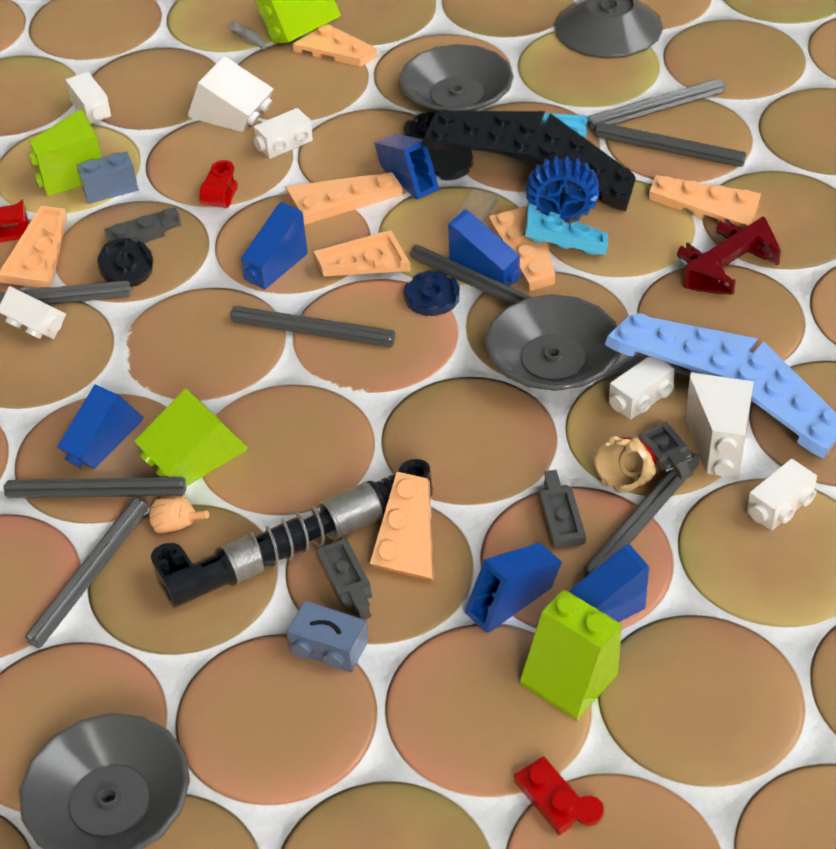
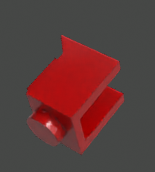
[0,199,29,242]

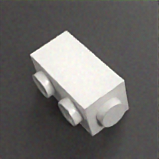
[65,72,111,124]
[253,108,313,159]
[0,286,66,339]
[609,356,675,420]
[747,459,817,531]

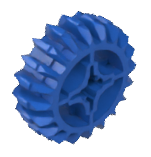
[526,156,599,222]

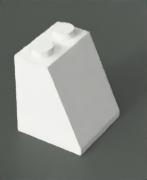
[187,56,273,132]
[685,372,754,479]

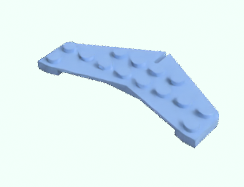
[605,313,836,459]

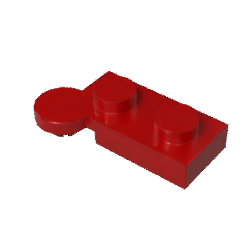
[514,756,604,836]

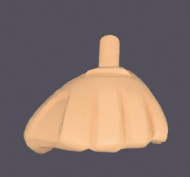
[149,496,209,534]

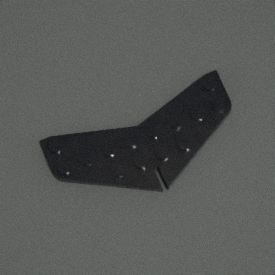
[422,110,636,212]

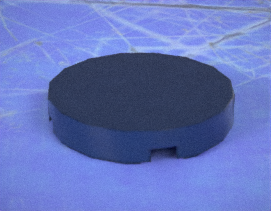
[404,271,460,316]

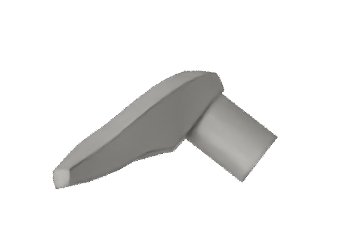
[229,21,266,50]

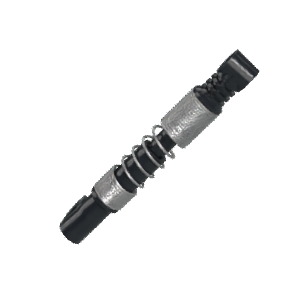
[151,459,433,608]

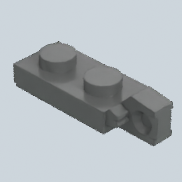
[104,208,181,243]
[638,422,693,481]
[539,470,586,549]
[316,538,372,619]

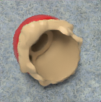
[594,436,656,493]

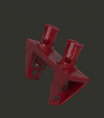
[677,216,781,295]

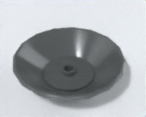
[555,0,663,58]
[399,44,514,112]
[485,294,620,391]
[19,713,190,849]

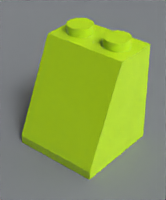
[255,0,341,43]
[28,110,102,197]
[134,388,249,486]
[520,589,622,721]

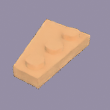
[293,24,377,67]
[314,230,411,276]
[370,472,434,582]

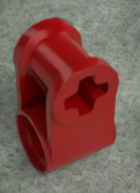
[199,160,238,208]

